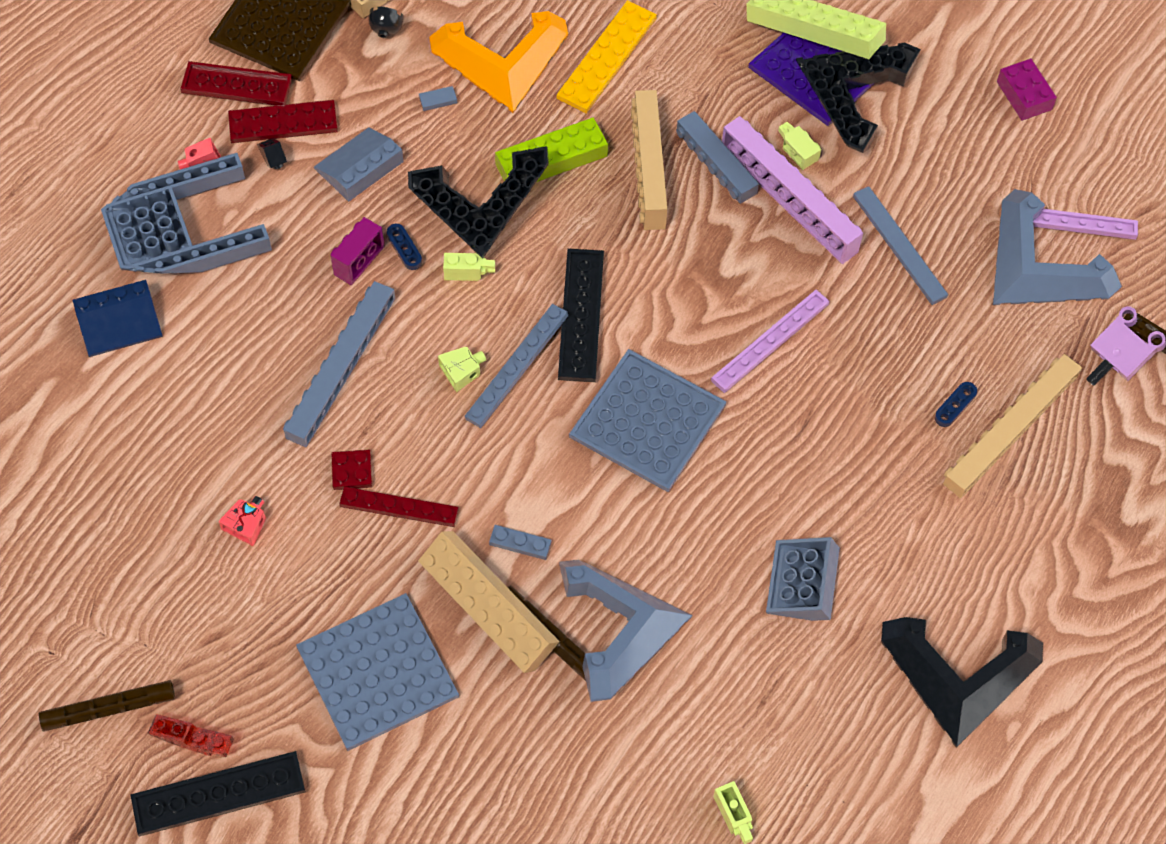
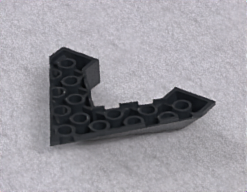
[796,42,921,153]
[408,146,549,259]
[881,617,1043,748]

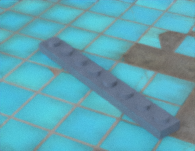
[465,304,568,428]

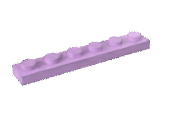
[1033,209,1138,240]

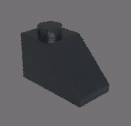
[257,138,287,169]

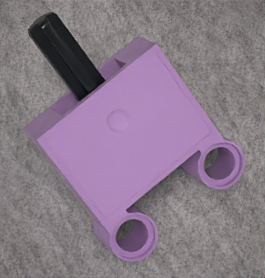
[1086,306,1166,386]

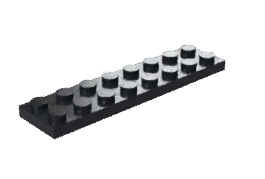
[558,248,604,382]
[130,751,306,837]

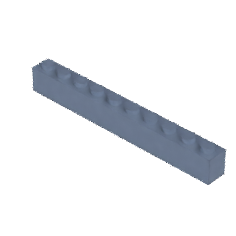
[283,281,395,447]

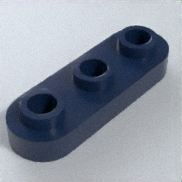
[387,223,422,270]
[934,382,977,427]

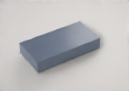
[419,86,457,111]

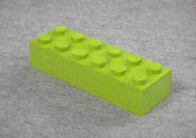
[495,117,608,182]

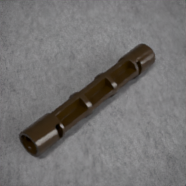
[507,585,586,681]
[38,680,175,732]

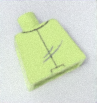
[438,347,486,392]

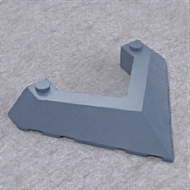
[992,189,1122,305]
[559,560,692,702]

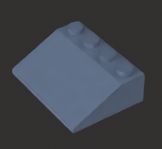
[314,127,404,202]
[766,537,840,621]

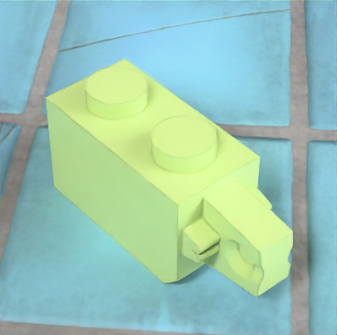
[778,122,821,170]
[443,253,495,281]
[713,781,753,844]

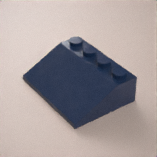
[72,280,163,357]

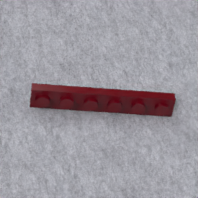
[339,487,459,528]

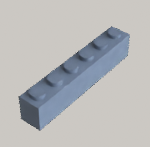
[676,111,759,204]

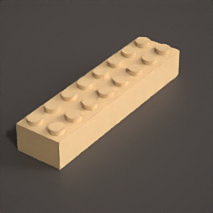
[631,90,667,230]
[418,531,559,673]

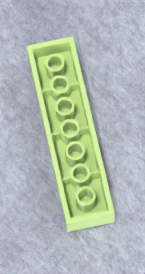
[746,0,886,59]

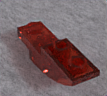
[148,714,234,757]

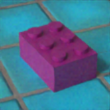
[997,58,1057,121]
[330,217,384,286]

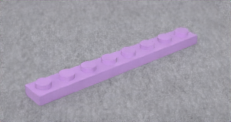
[711,290,829,393]

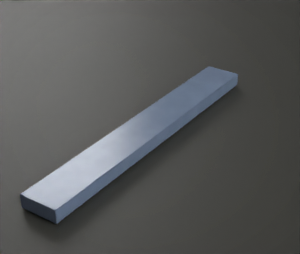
[853,186,948,305]

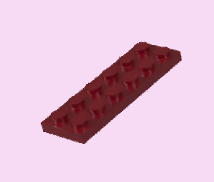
[180,61,292,106]
[228,100,338,144]

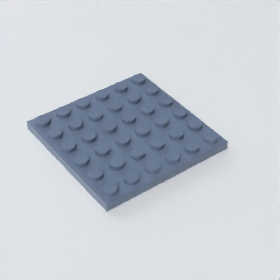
[569,349,726,492]
[296,593,459,751]

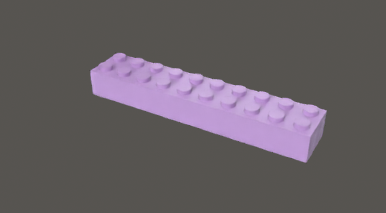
[722,116,863,264]

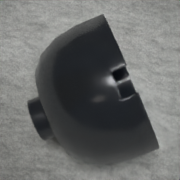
[369,7,404,38]

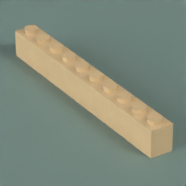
[943,354,1082,498]

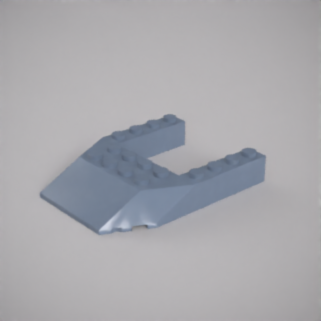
[101,153,272,274]

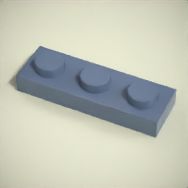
[489,525,551,560]

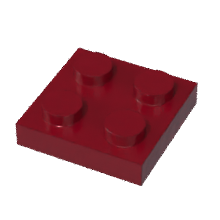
[331,449,372,490]

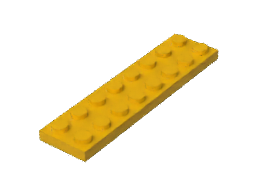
[556,0,657,114]

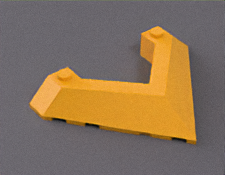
[429,11,568,113]

